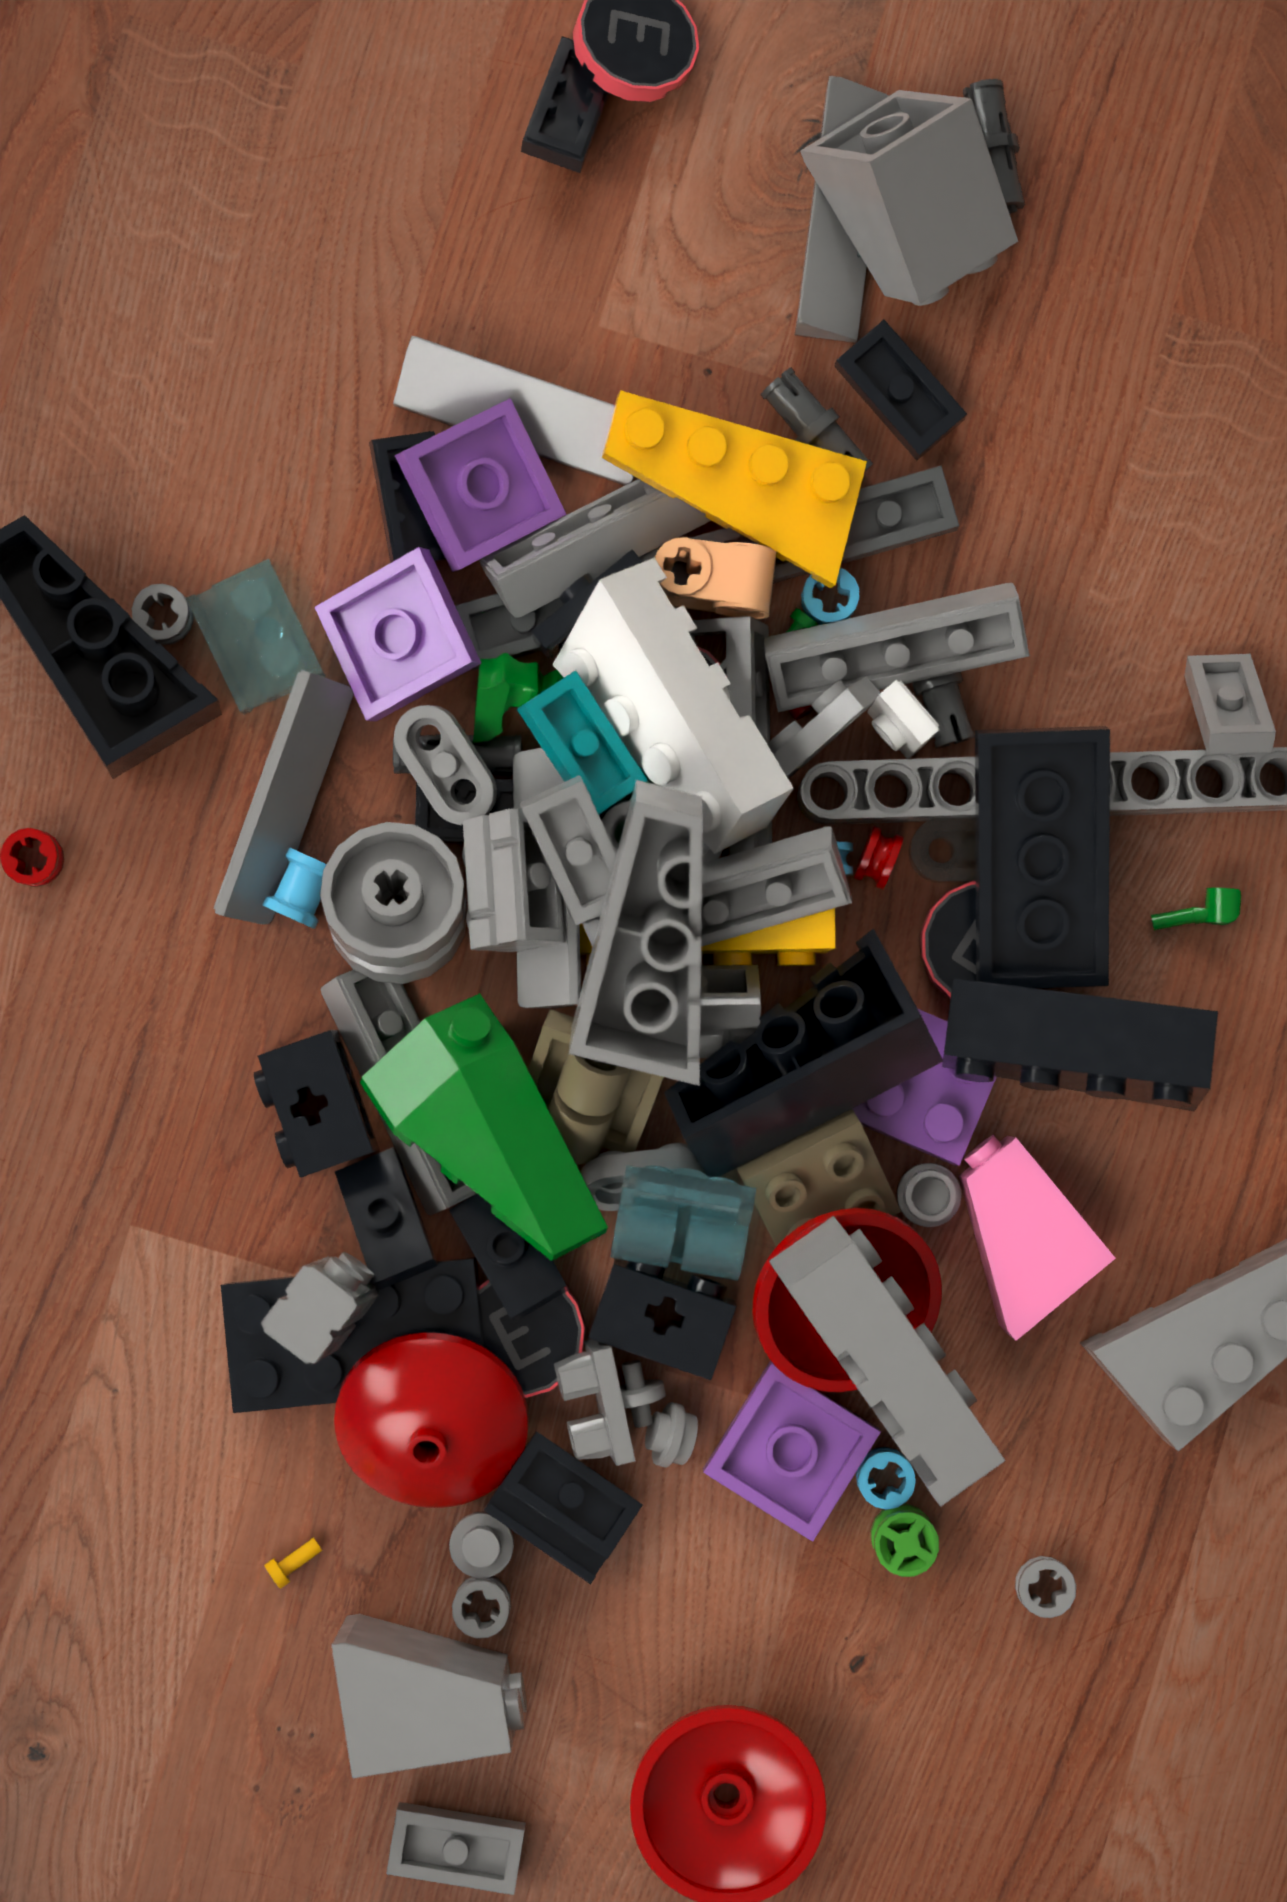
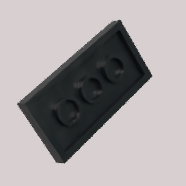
[975,726,1110,988]
[220,1257,485,1413]

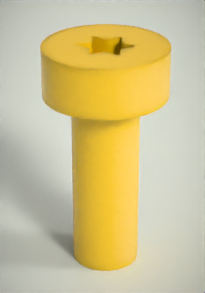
[264,1537,323,1589]

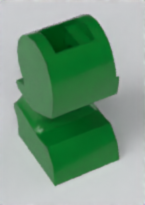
[473,653,564,743]

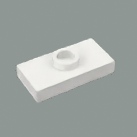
[867,680,939,759]

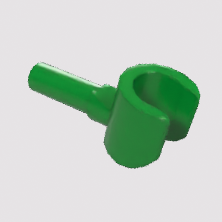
[1151,887,1241,930]

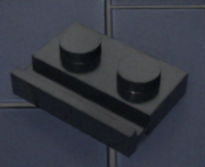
[483,1431,643,1585]

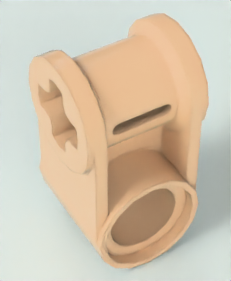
[655,537,777,619]

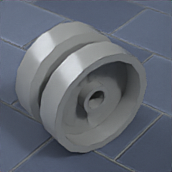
[320,822,468,984]

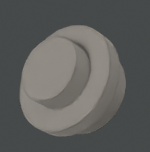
[897,1163,961,1227]
[645,1402,698,1468]
[449,1512,514,1578]

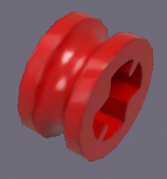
[853,825,904,890]
[0,828,64,887]

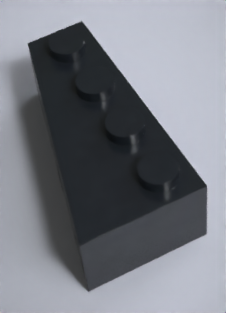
[0,515,222,779]
[664,928,943,1181]
[942,978,1218,1112]

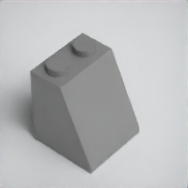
[800,90,1018,306]
[332,1614,527,1779]

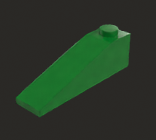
[360,993,608,1261]

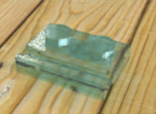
[186,559,326,715]

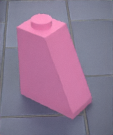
[959,1135,1116,1341]

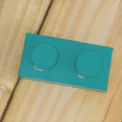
[517,670,648,815]

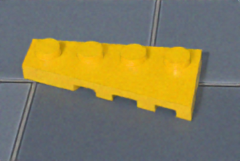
[601,390,867,588]

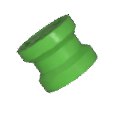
[870,1503,939,1577]

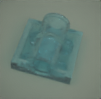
[610,1165,756,1281]

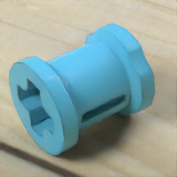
[262,848,327,929]

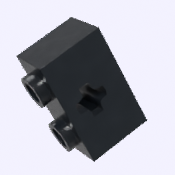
[254,1030,380,1178]
[589,1253,737,1380]

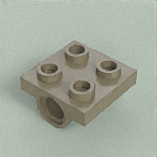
[528,1009,664,1164]
[737,1109,902,1247]

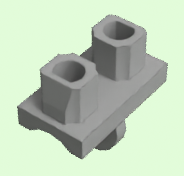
[554,1339,666,1466]

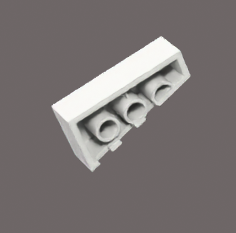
[553,557,794,854]

